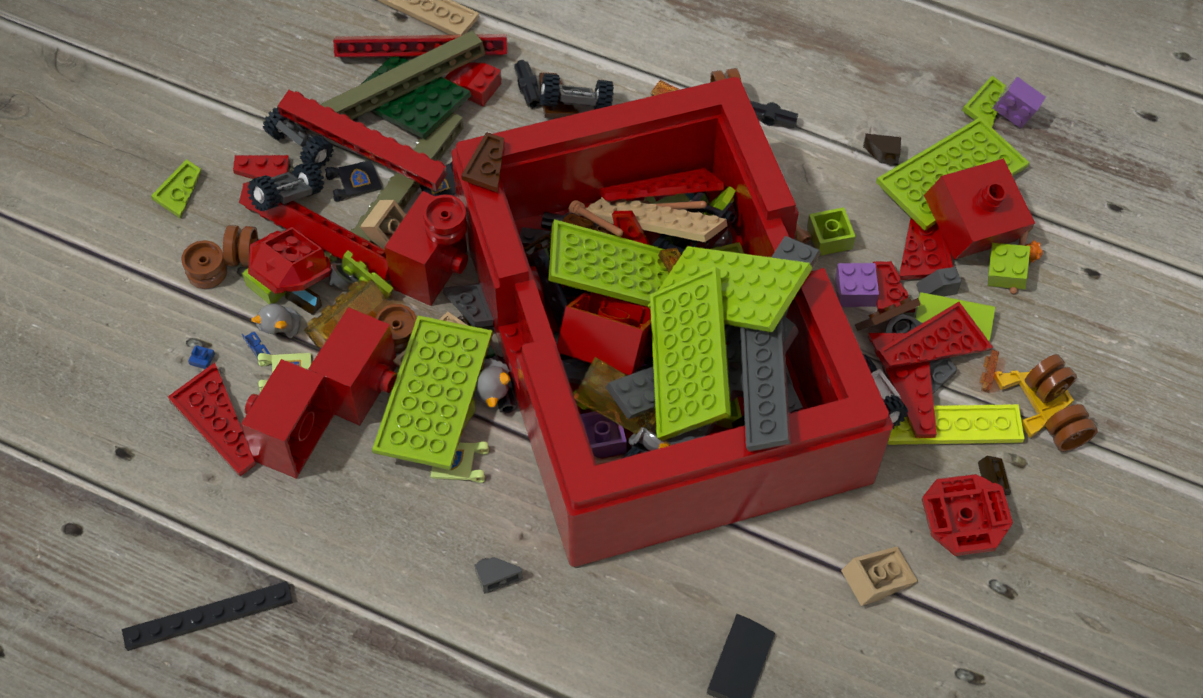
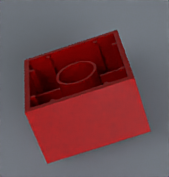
[924,158,1035,260]
[384,191,468,306]
[557,291,653,376]
[308,307,397,426]
[241,359,334,479]

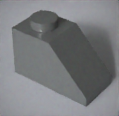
[916,267,961,297]
[474,557,523,594]

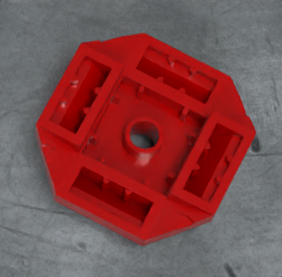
[248,227,331,294]
[922,474,1013,556]

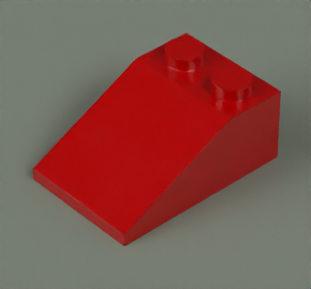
[445,62,502,107]

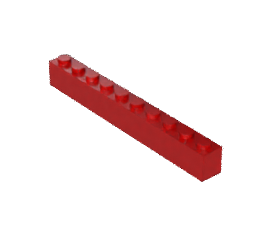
[333,34,508,57]
[277,89,447,192]
[239,181,390,281]

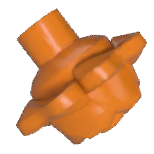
[1026,240,1043,263]

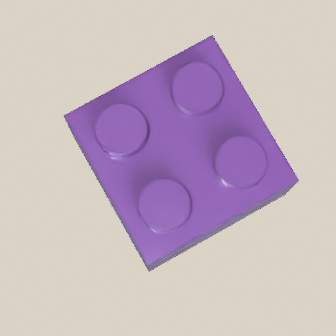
[993,77,1046,128]
[835,263,879,307]
[580,407,627,458]

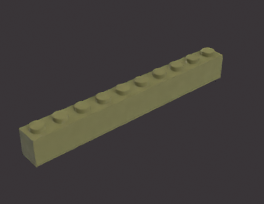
[320,30,485,120]
[350,113,464,245]

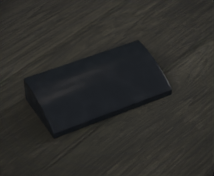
[707,614,775,698]

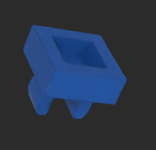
[188,345,215,369]

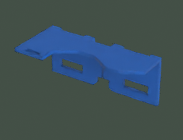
[242,331,270,359]

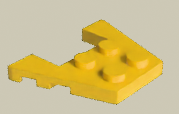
[993,370,1074,438]

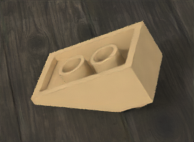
[360,200,406,250]
[841,547,918,606]

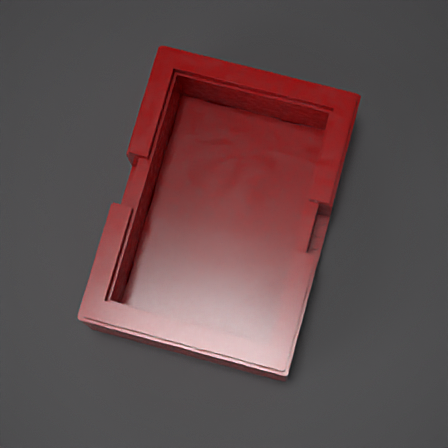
[451,77,893,567]

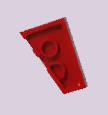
[233,155,290,179]
[612,210,650,245]
[873,261,916,313]

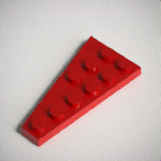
[599,168,724,202]
[899,217,953,280]
[876,302,993,369]
[868,333,937,438]
[168,362,256,477]

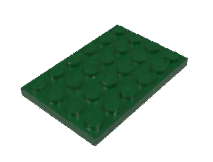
[360,56,471,140]

